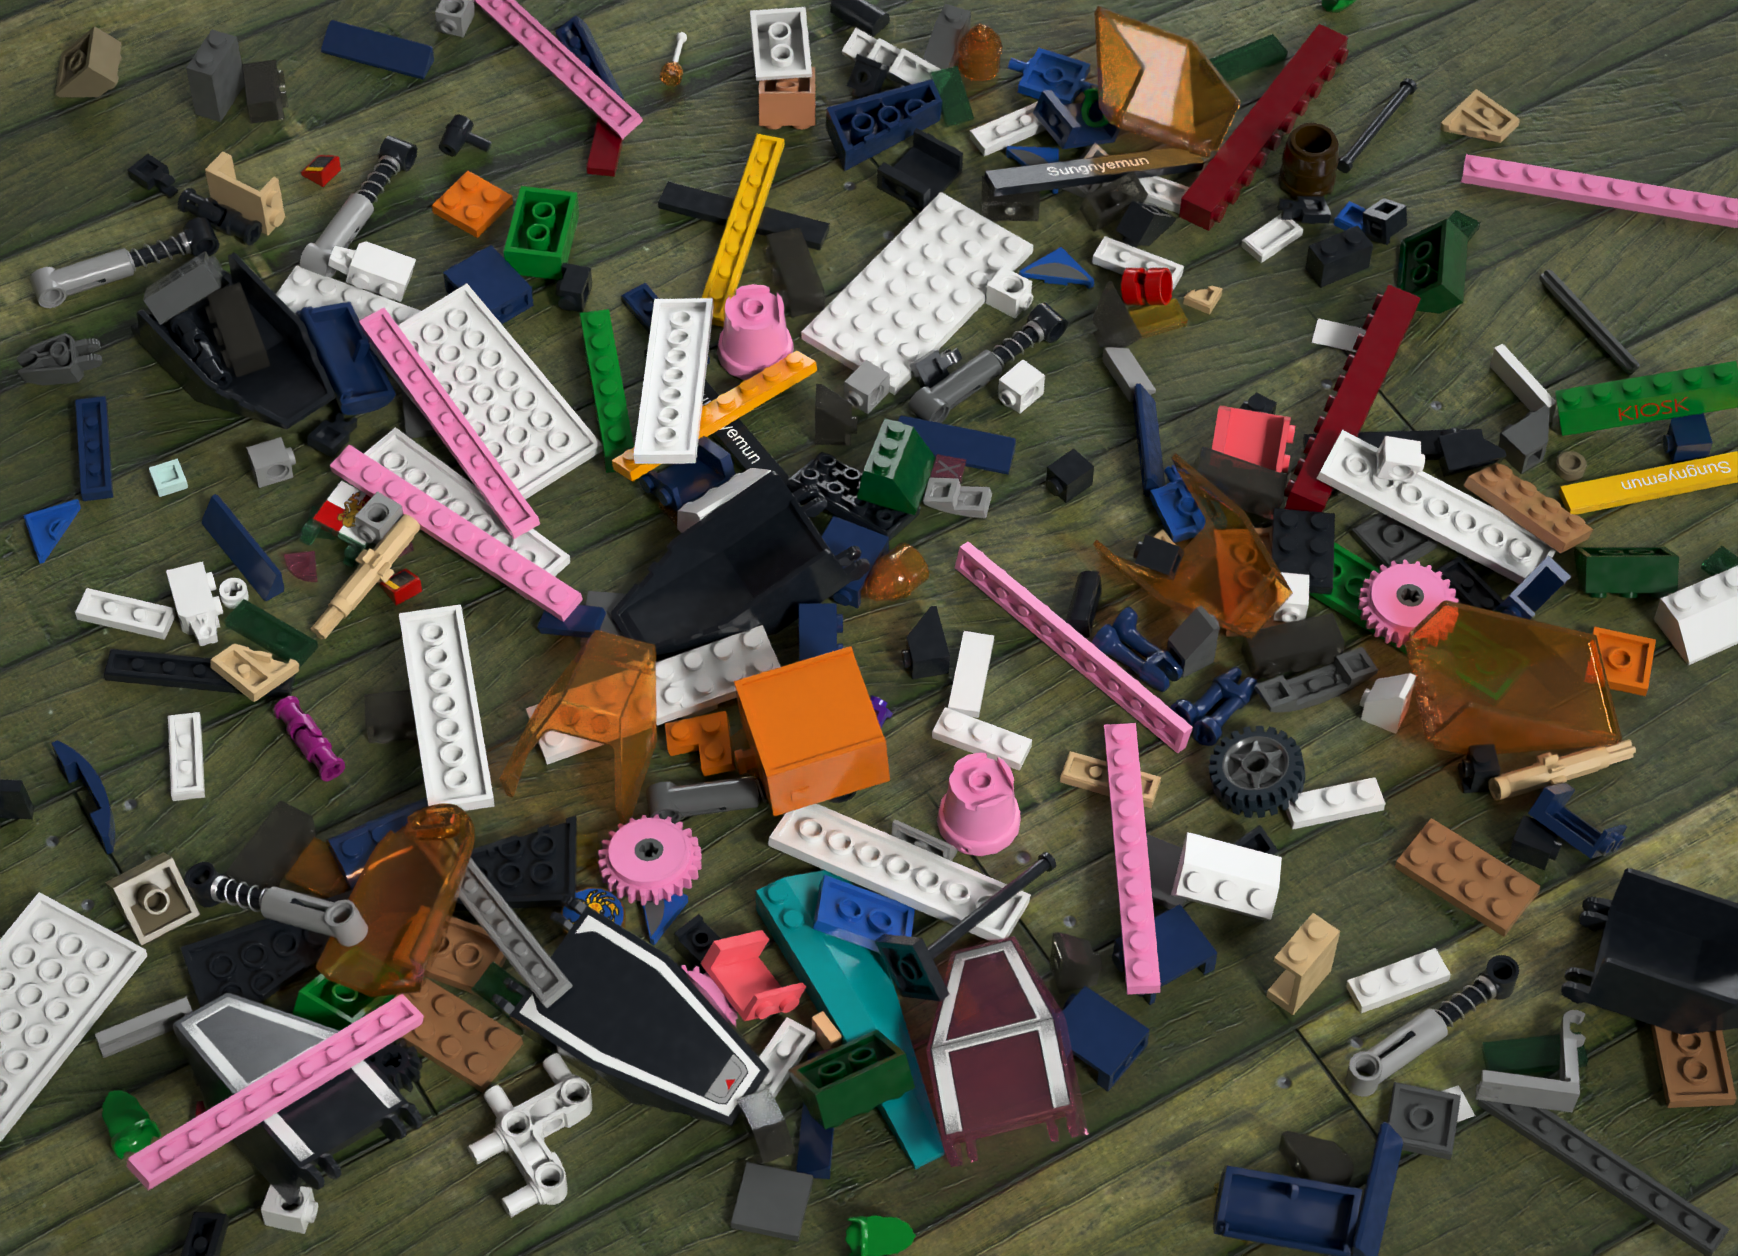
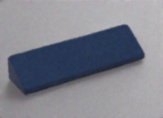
[555,15,624,99]
[321,20,434,80]
[1133,383,1165,497]
[898,416,1016,475]
[202,494,285,601]
[796,1048,835,1179]
[1351,1122,1403,1256]

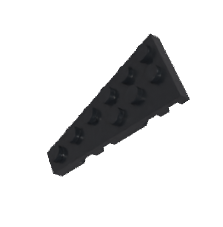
[379,815,577,914]
[180,884,381,1007]

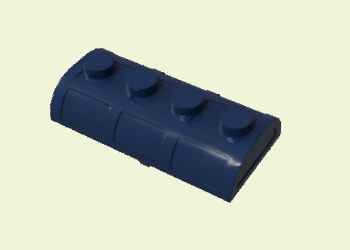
[296,302,396,415]
[326,797,472,891]
[1213,1165,1362,1256]

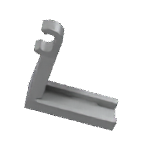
[95,997,193,1058]
[1476,1010,1586,1112]

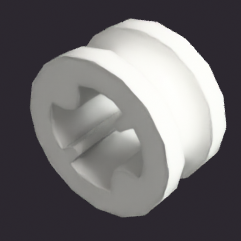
[219,578,249,609]

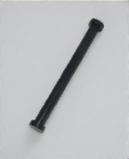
[1337,78,1417,173]

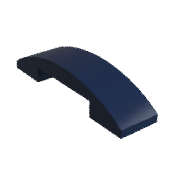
[51,740,116,855]

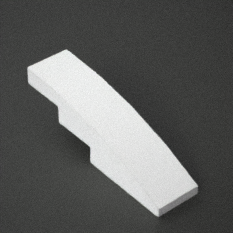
[842,28,951,95]

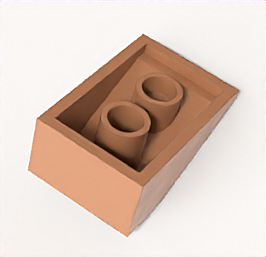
[759,67,815,129]

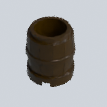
[1278,123,1339,201]

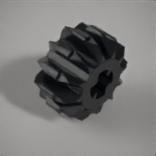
[368,1039,423,1092]

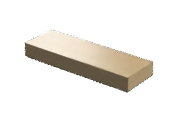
[1060,751,1161,809]

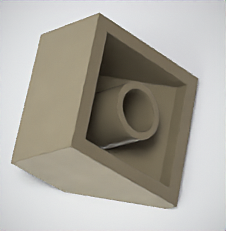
[55,26,122,97]
[105,852,200,946]

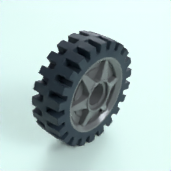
[1209,726,1306,818]

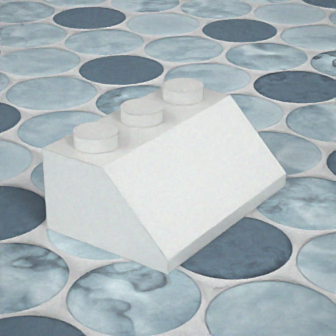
[677,468,771,533]
[1654,566,1738,665]
[1171,832,1282,921]

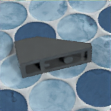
[923,4,971,74]

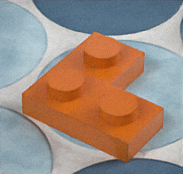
[665,711,735,776]

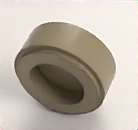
[1555,451,1587,481]

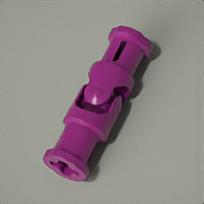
[273,696,345,781]

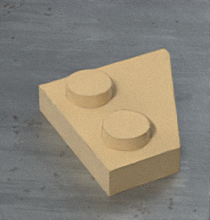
[1440,89,1519,143]
[211,643,299,702]

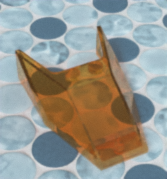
[1093,453,1293,639]
[499,630,657,825]

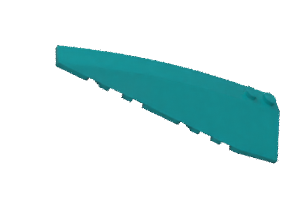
[756,870,945,1169]

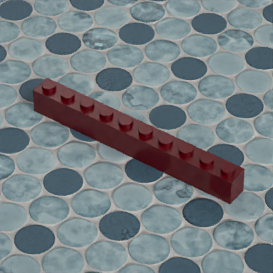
[1179,24,1349,231]
[1283,284,1421,512]

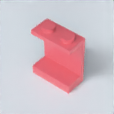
[1208,405,1295,480]
[700,930,806,1022]

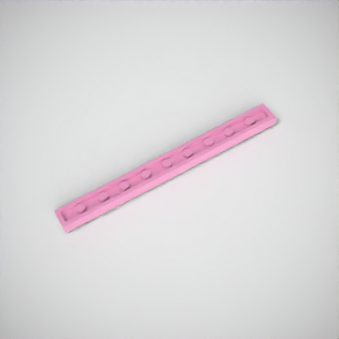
[473,0,643,140]
[1461,154,1738,228]
[359,307,540,539]
[330,445,583,622]
[955,542,1193,753]
[1104,723,1161,994]
[126,994,424,1191]

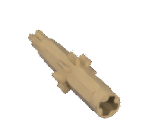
[310,514,421,639]
[1489,739,1636,800]

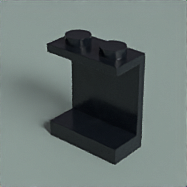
[877,128,963,212]

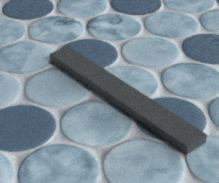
[1477,1100,1729,1256]

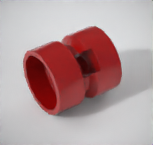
[1121,268,1173,305]

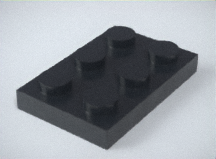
[1270,508,1335,595]

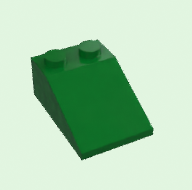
[292,947,409,1031]

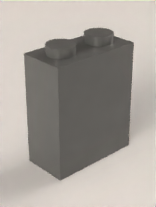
[186,30,246,122]
[144,251,223,325]

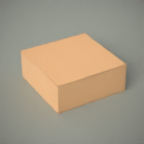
[812,1011,842,1050]

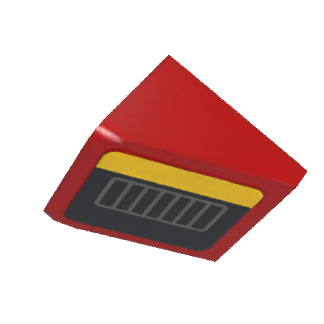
[301,155,341,187]
[380,568,422,606]

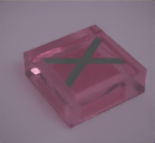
[930,454,966,485]

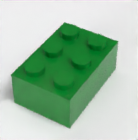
[504,186,579,280]

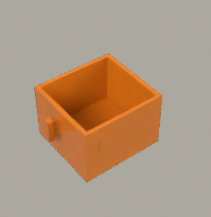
[734,646,890,816]

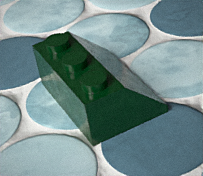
[1397,219,1468,314]
[857,418,936,516]
[1574,547,1679,598]
[788,1029,915,1129]

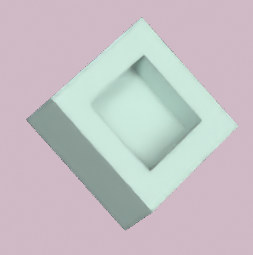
[149,459,188,497]

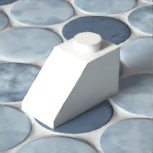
[1359,673,1416,734]

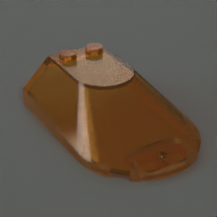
[316,803,475,997]

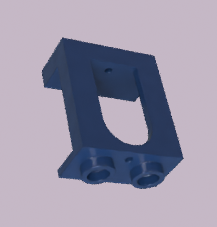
[1528,782,1627,859]

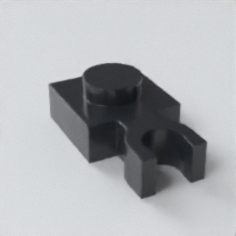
[1277,196,1331,224]
[307,411,357,457]

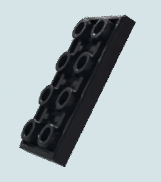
[787,452,921,541]

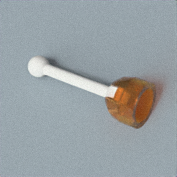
[660,32,687,86]

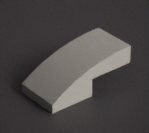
[923,478,992,518]

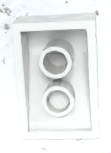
[750,7,812,81]

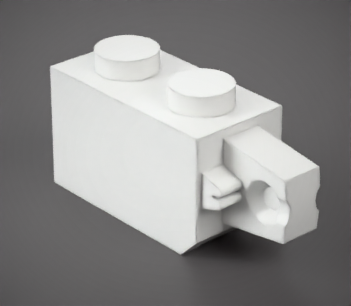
[328,241,416,302]
[166,561,223,646]

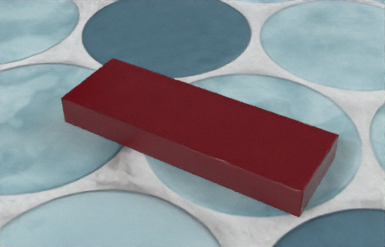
[586,118,624,177]

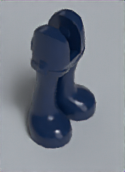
[1092,607,1183,693]
[1170,666,1258,746]

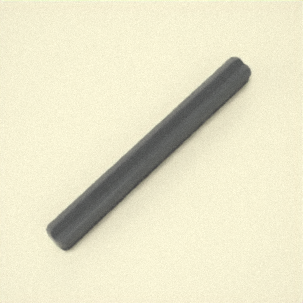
[1539,269,1640,375]

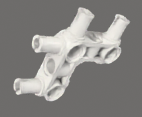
[468,1053,592,1218]

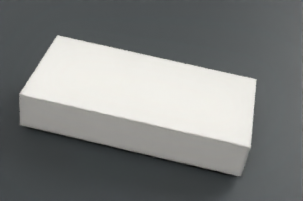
[1241,213,1303,263]

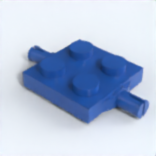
[1008,48,1100,105]
[1150,465,1230,552]

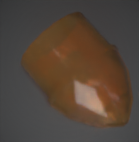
[958,23,1002,81]
[865,543,929,601]

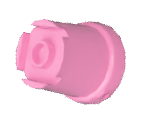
[717,284,794,380]
[937,752,1021,856]

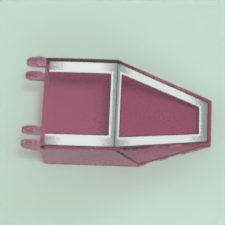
[926,936,1088,1167]

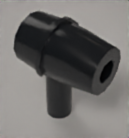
[439,114,492,156]

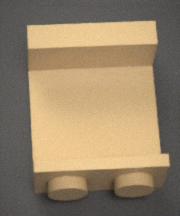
[205,151,285,235]
[1266,913,1340,1015]

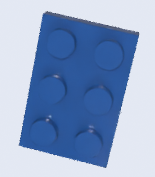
[812,875,915,953]

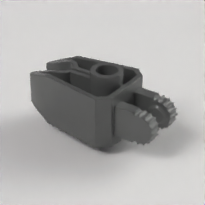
[17,333,103,385]

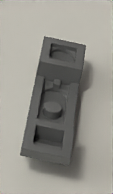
[1255,647,1378,712]

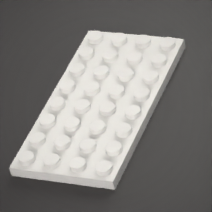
[801,192,1033,395]
[369,284,603,500]
[0,892,147,1142]

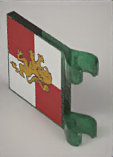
[300,480,380,567]

